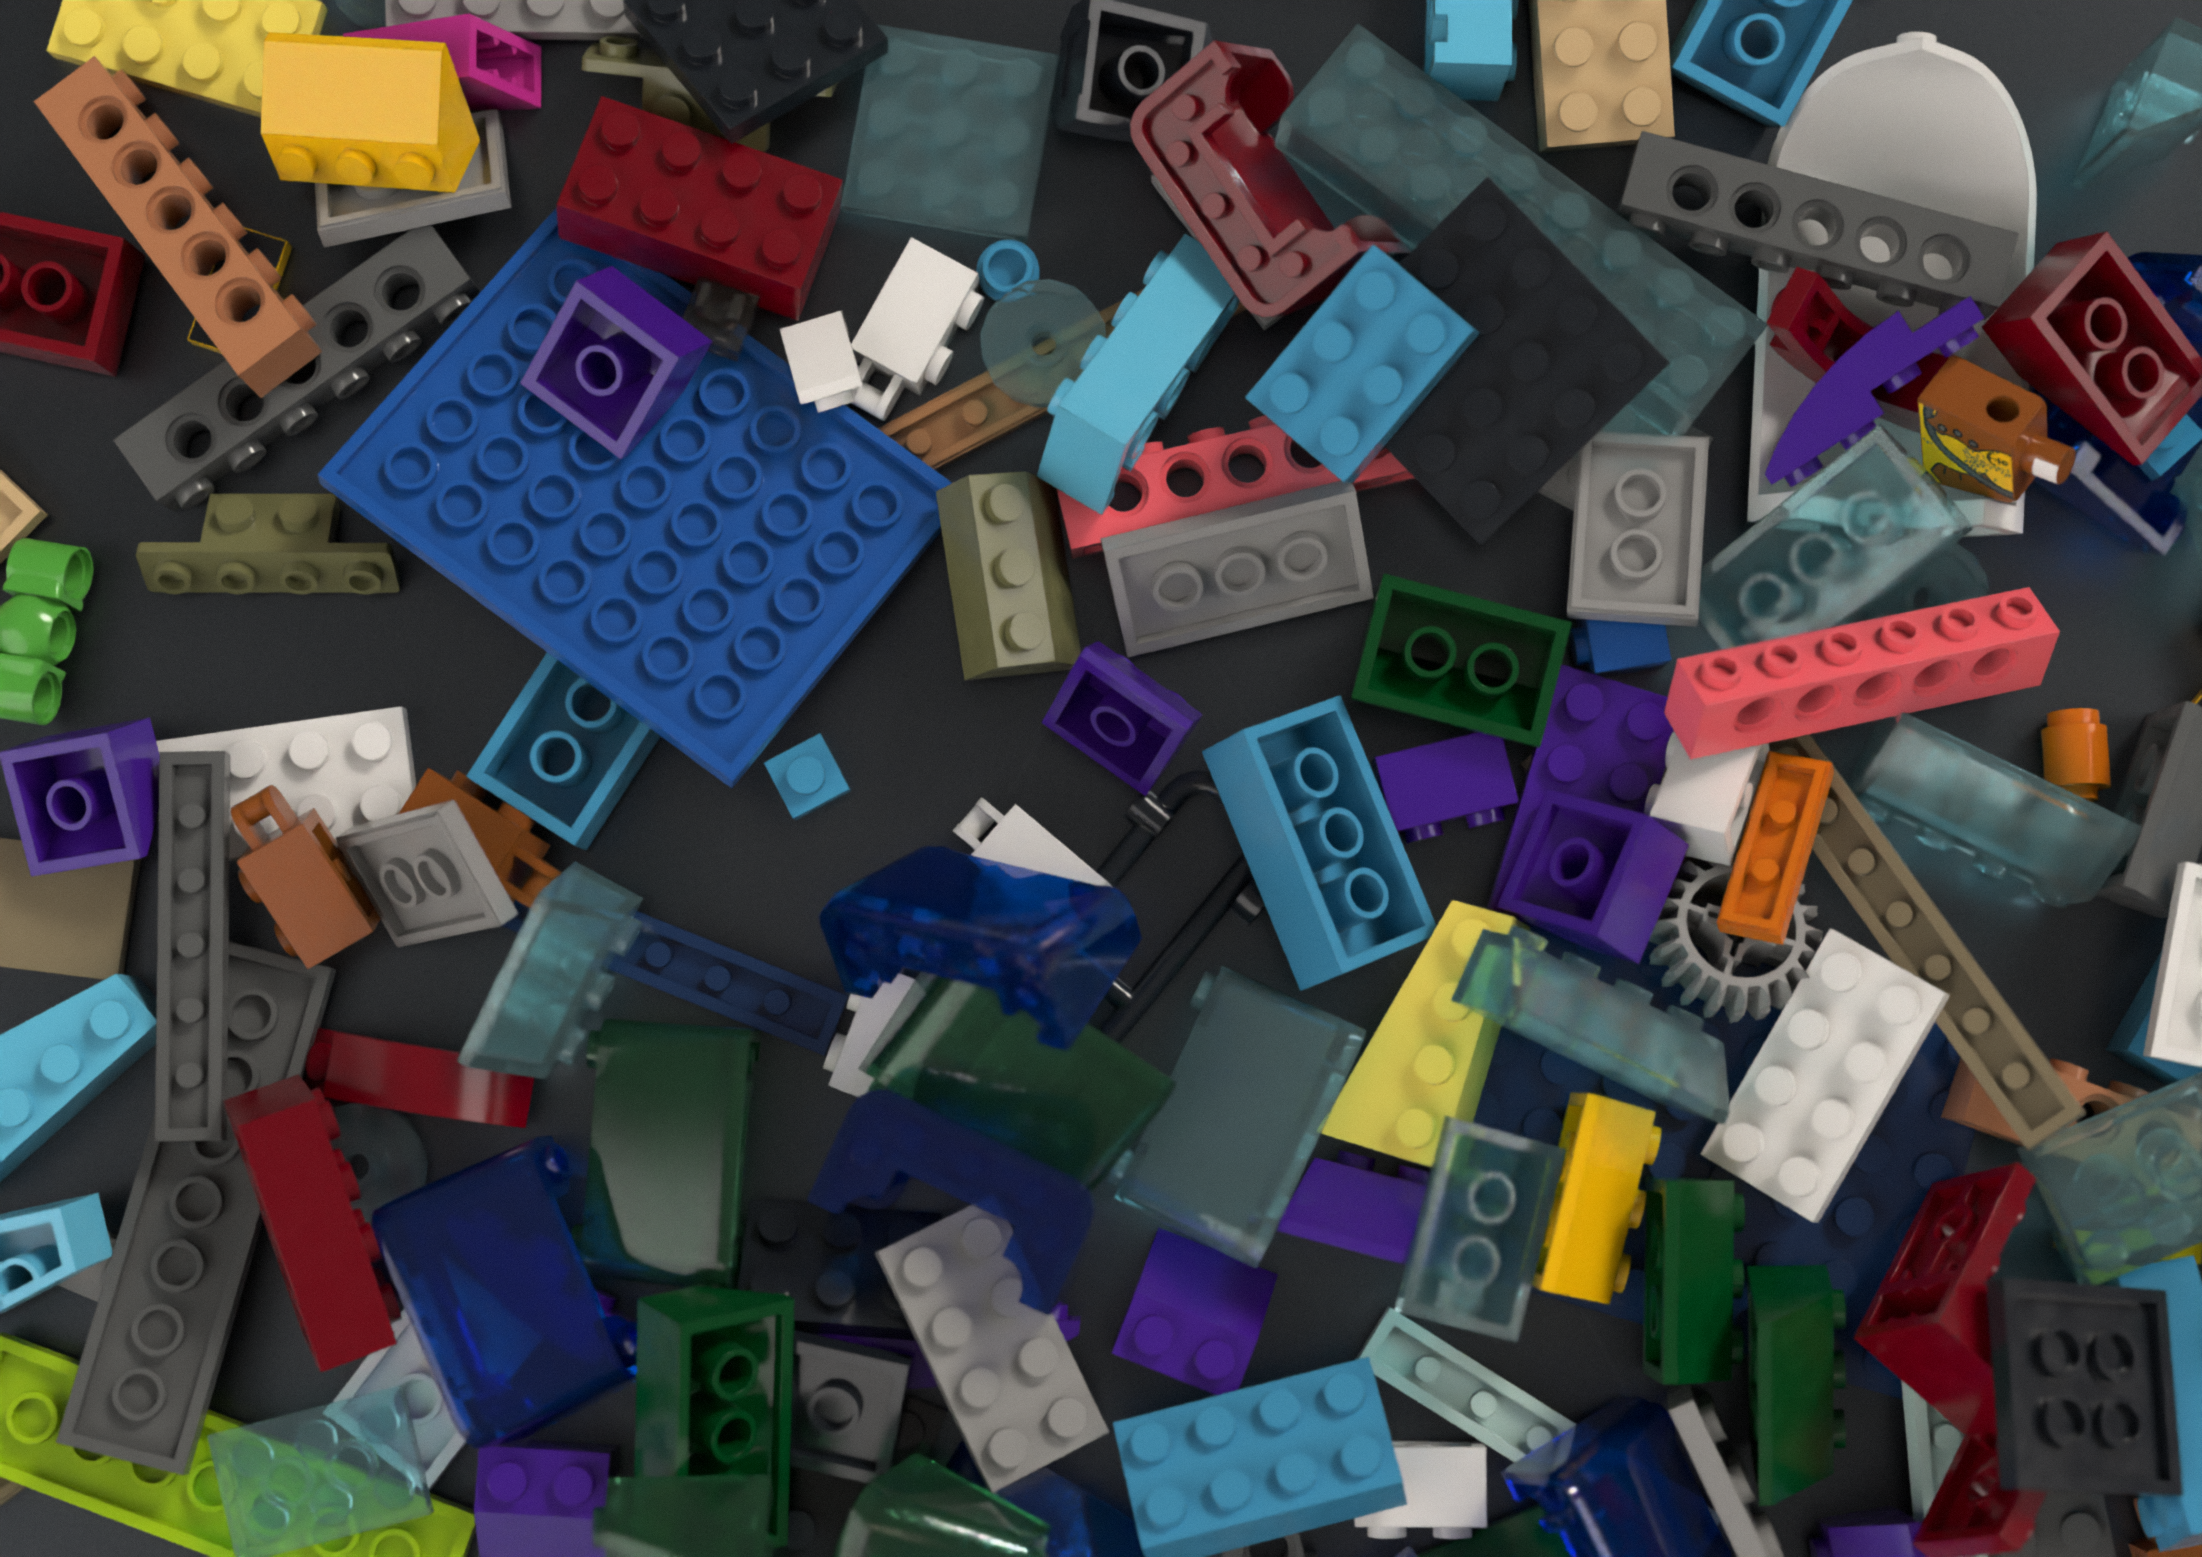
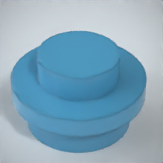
[977,240,1040,304]

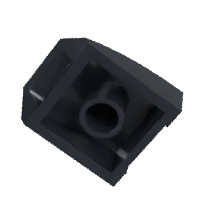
[1051,0,1213,142]

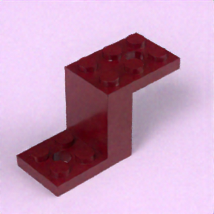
[1854,1162,2047,1557]

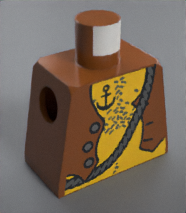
[1918,354,2076,503]

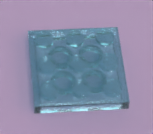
[841,25,1059,243]

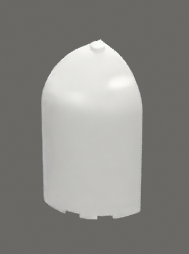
[1747,32,2037,537]

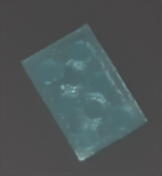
[207,1384,434,1557]

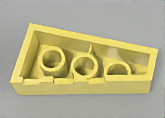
[1318,900,1530,1175]

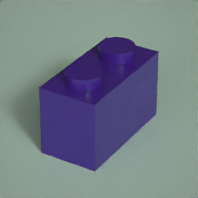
[1370,732,1519,844]

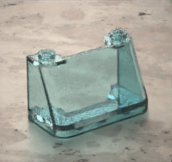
[1107,965,1367,1269]

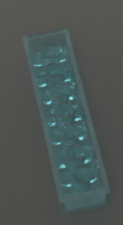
[1274,23,1768,436]

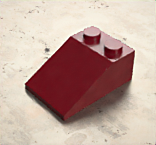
[1982,231,2202,466]

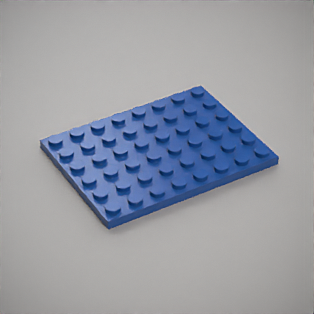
[318,207,952,789]

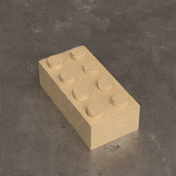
[1528,0,1675,153]

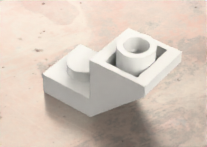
[780,310,863,412]

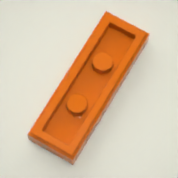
[1716,751,1834,945]

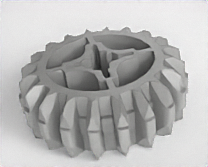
[1649,850,1823,1023]

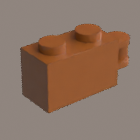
[398,768,564,913]
[230,785,381,969]

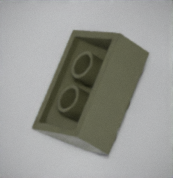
[936,471,1081,680]

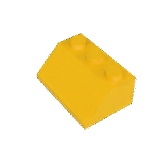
[261,32,480,193]
[1525,1092,1661,1305]

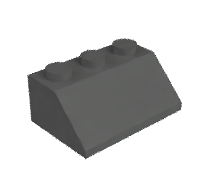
[2086,701,2202,918]

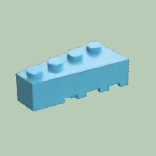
[1423,0,1519,101]
[1037,234,1240,515]
[0,974,157,1182]
[0,1193,113,1315]

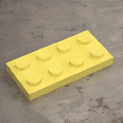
[46,0,328,118]

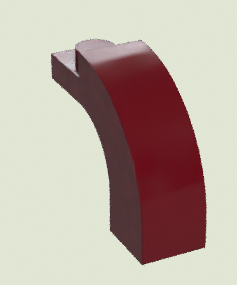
[1766,266,1949,433]
[304,1028,537,1128]

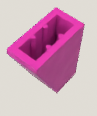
[343,13,542,110]

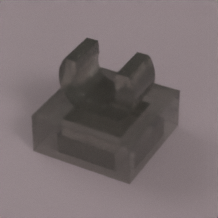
[682,276,759,362]

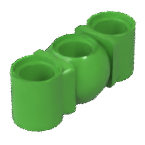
[0,538,93,725]

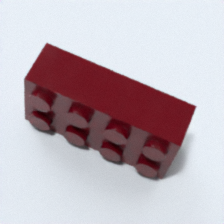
[556,96,843,321]
[0,212,145,377]
[223,1074,402,1373]

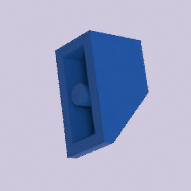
[1569,619,1672,677]

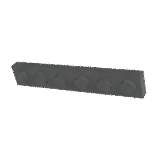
[155,751,230,1142]

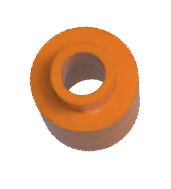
[2041,708,2111,804]

